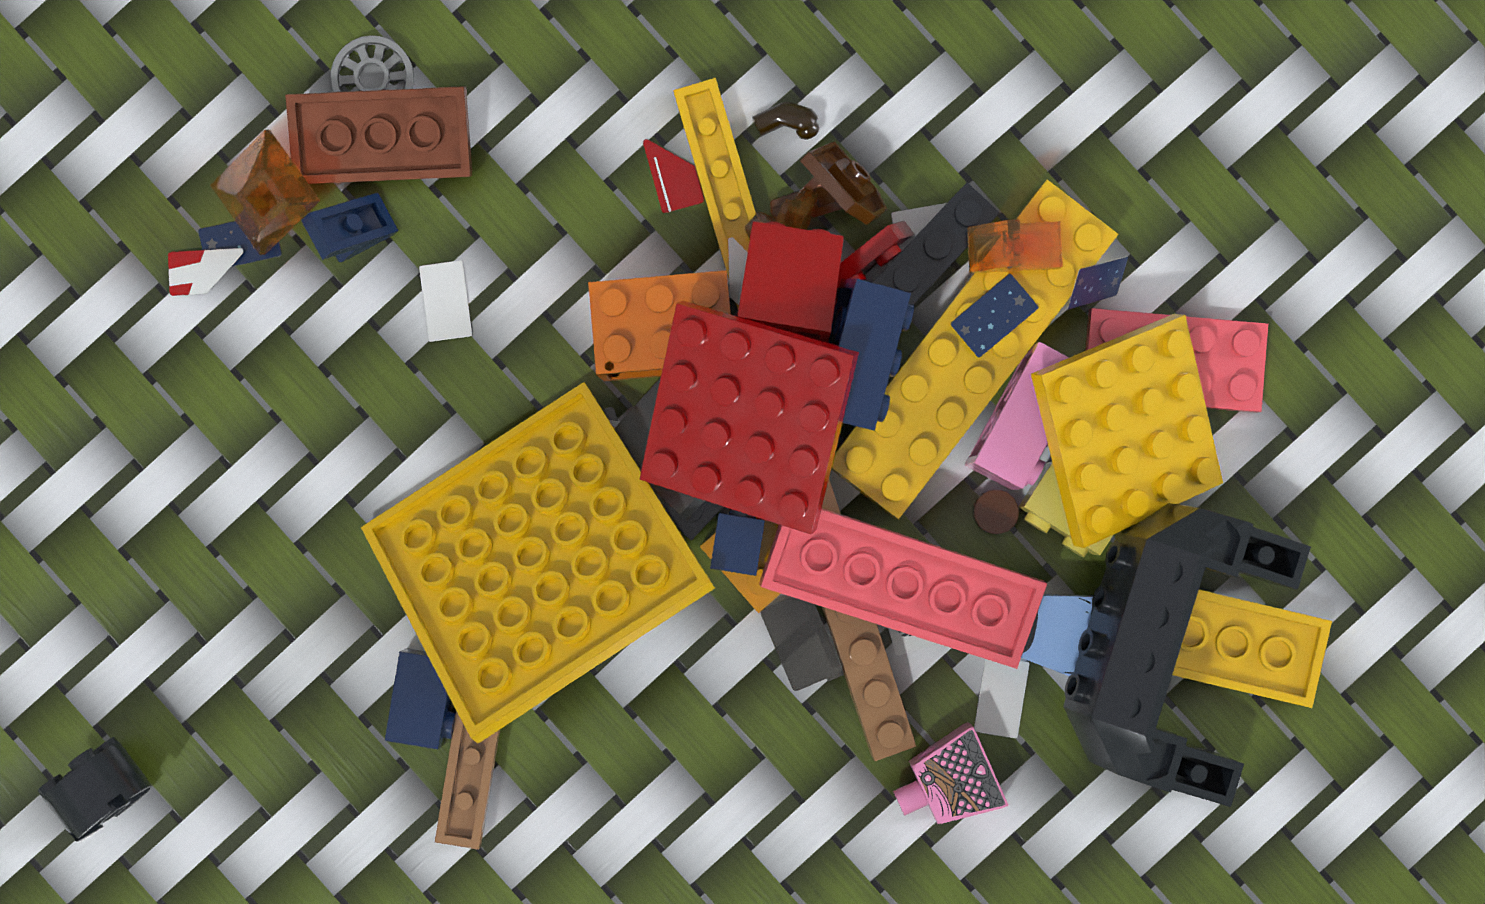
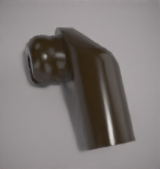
[752,102,820,140]

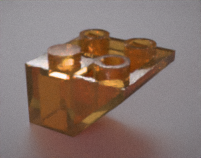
[210,130,320,255]

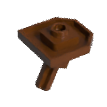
[770,141,887,225]

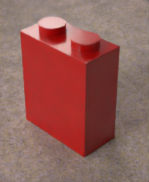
[737,221,844,343]

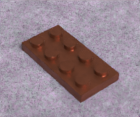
[285,86,473,185]

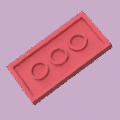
[1085,308,1268,413]

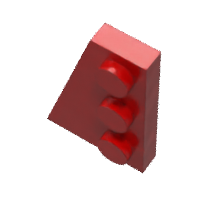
[836,221,915,293]

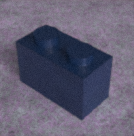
[710,509,765,576]
[385,648,456,749]

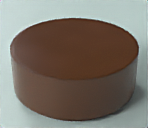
[973,490,1019,534]

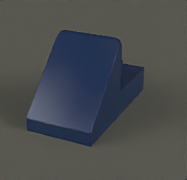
[301,193,398,262]

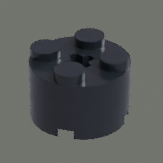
[37,737,152,842]

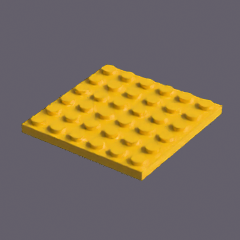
[361,382,715,744]

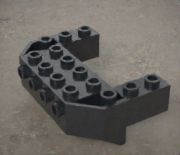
[1063,503,1311,807]

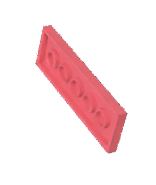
[759,508,1047,669]

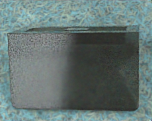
[760,597,844,691]

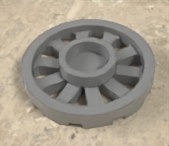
[331,36,415,92]

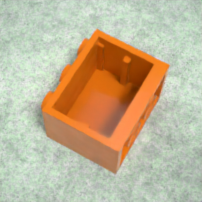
[588,270,731,382]

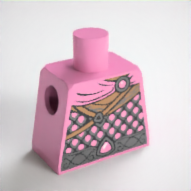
[893,722,1008,824]

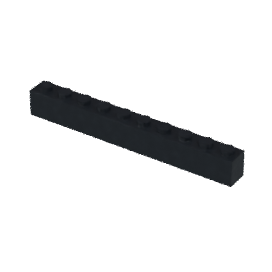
[663,182,1000,541]

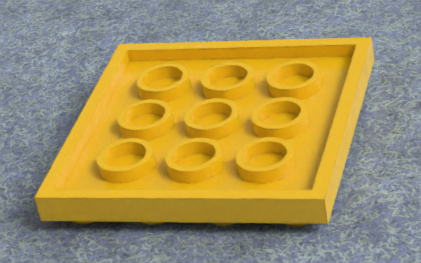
[1031,314,1223,548]

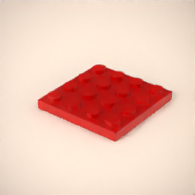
[639,301,859,535]

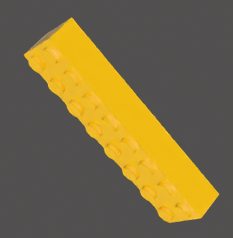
[831,179,1119,519]

